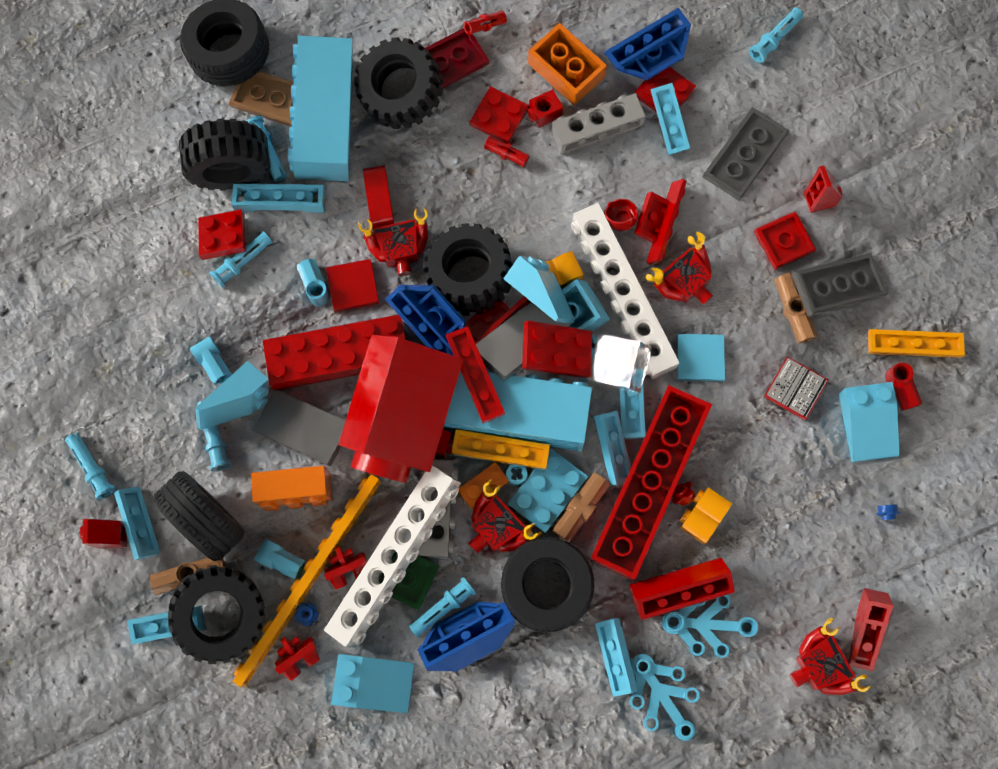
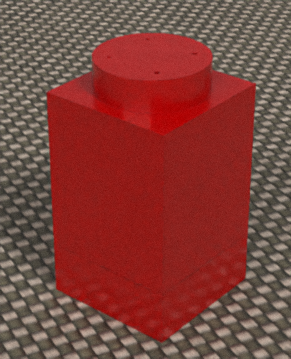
[338,335,463,483]

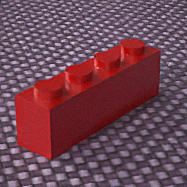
[629,557,735,620]

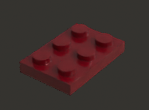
[424,28,489,88]

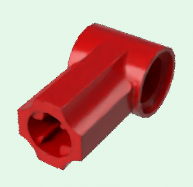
[885,362,923,411]

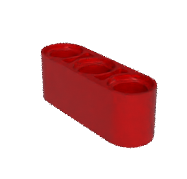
[363,165,394,230]

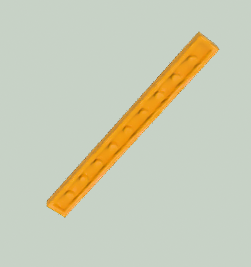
[232,474,381,687]

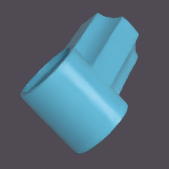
[297,259,330,307]
[190,336,232,385]
[254,538,306,580]

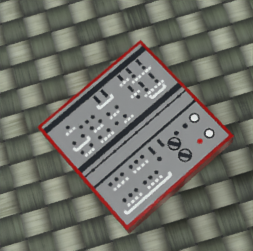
[764,356,828,421]

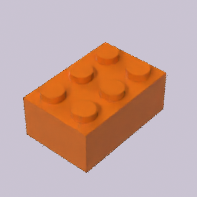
[528,22,607,106]
[251,465,333,511]

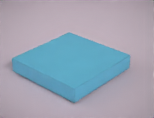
[677,334,725,382]

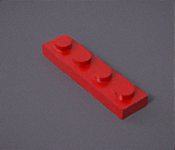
[446,326,505,424]

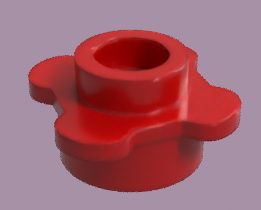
[672,482,695,506]

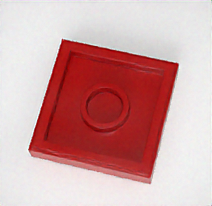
[754,211,817,270]
[326,259,379,312]

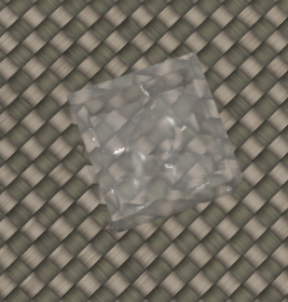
[587,334,652,393]

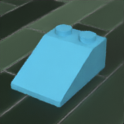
[504,256,575,324]
[562,279,610,332]
[195,361,269,430]
[838,382,900,462]
[331,654,415,713]

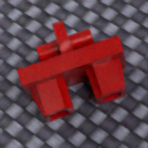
[324,546,367,590]
[274,636,320,681]

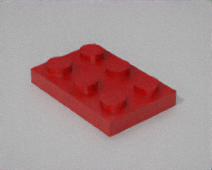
[522,320,592,378]

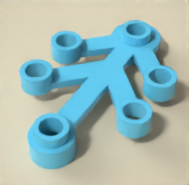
[661,595,758,658]
[629,654,700,741]

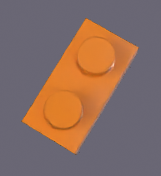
[458,462,509,510]

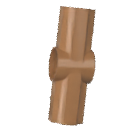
[774,272,818,344]
[552,473,610,542]
[150,558,226,596]

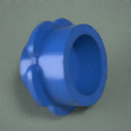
[876,504,901,520]
[295,602,319,626]

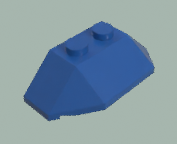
[605,8,691,81]
[385,284,466,356]
[418,602,516,672]

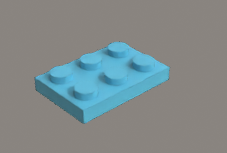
[507,448,588,534]

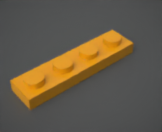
[868,329,965,358]
[452,429,550,470]

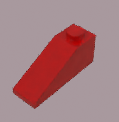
[803,165,842,213]
[848,588,894,671]

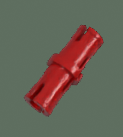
[464,10,507,35]
[484,136,530,168]

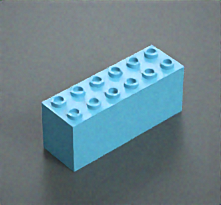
[288,35,353,182]
[443,368,592,452]

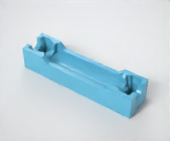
[232,184,326,213]

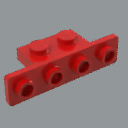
[634,179,687,265]
[465,296,531,344]

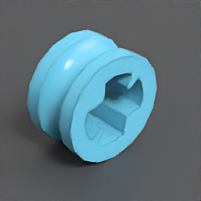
[506,464,527,486]

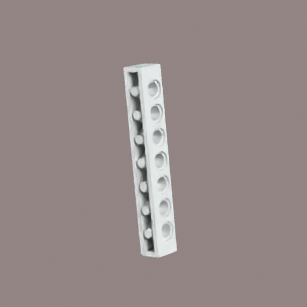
[571,203,679,380]
[324,465,461,648]

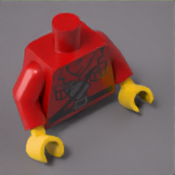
[358,208,429,276]
[646,232,713,305]
[468,479,541,554]
[790,618,871,696]

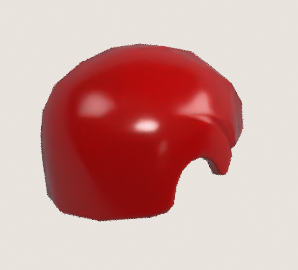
[603,199,639,231]

